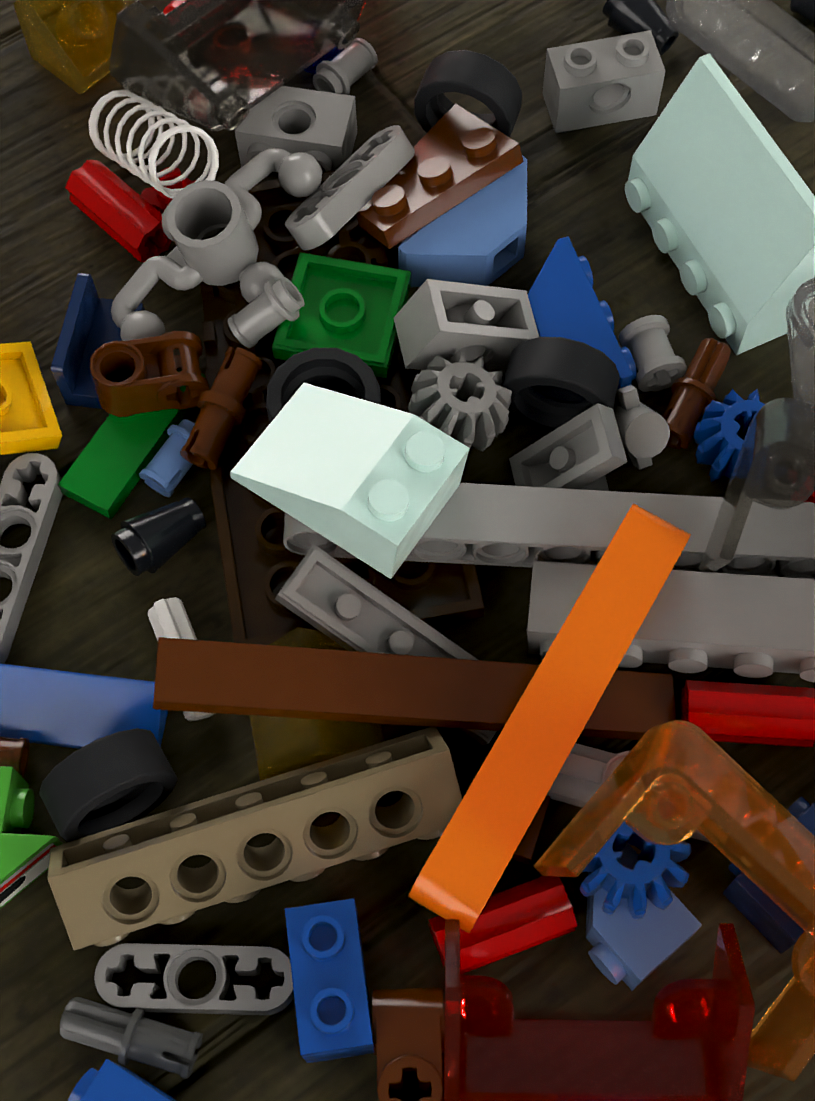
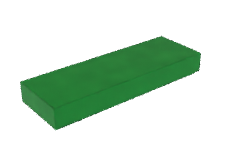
[58,369,205,519]

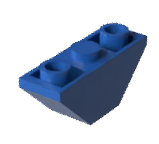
[528,236,636,389]

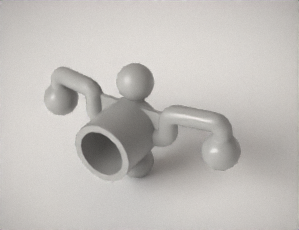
[111,148,322,341]

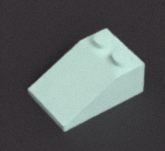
[230,383,470,579]

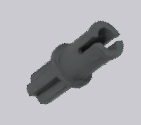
[59,997,203,1079]

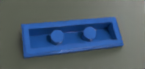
[0,663,168,749]

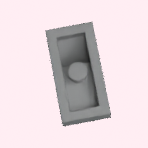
[509,403,628,491]

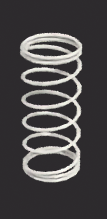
[88,90,219,199]

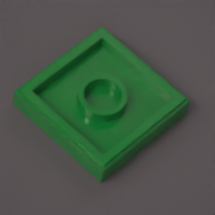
[272,252,411,378]

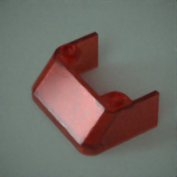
[443,919,755,1101]

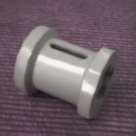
[618,315,687,392]

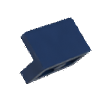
[51,273,145,409]

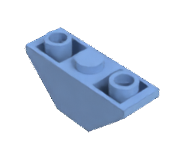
[398,155,527,287]

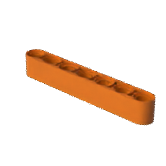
[408,503,691,933]

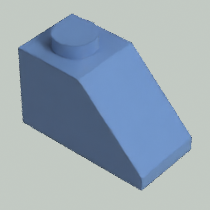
[586,844,702,991]

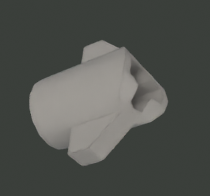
[613,385,670,470]

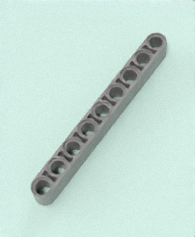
[283,483,815,579]

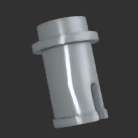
[313,38,378,95]
[228,277,305,348]

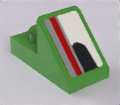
[0,766,63,909]

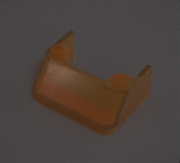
[534,720,815,1082]

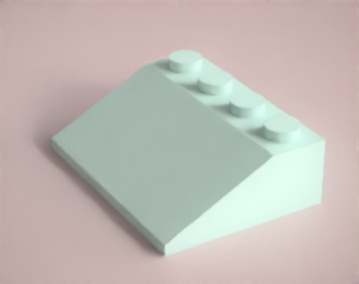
[625,53,815,355]

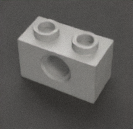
[542,30,666,133]
[235,81,357,172]
[394,279,539,376]

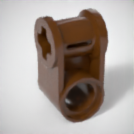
[90,331,210,417]
[372,988,445,1101]

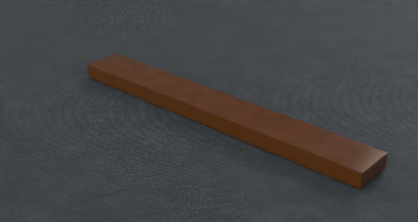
[153,637,678,742]

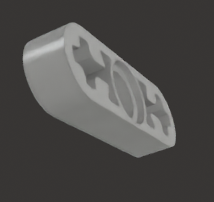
[285,125,415,250]
[94,943,294,1015]

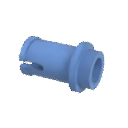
[139,419,195,497]

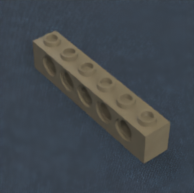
[47,727,462,951]

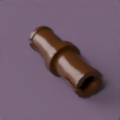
[180,347,263,470]

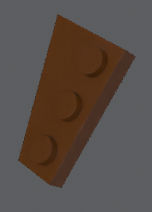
[356,104,524,249]

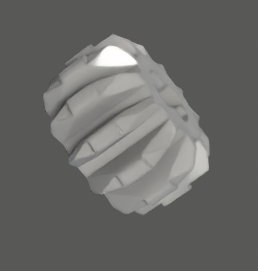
[408,351,512,452]

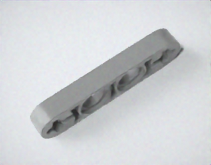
[0,453,63,664]

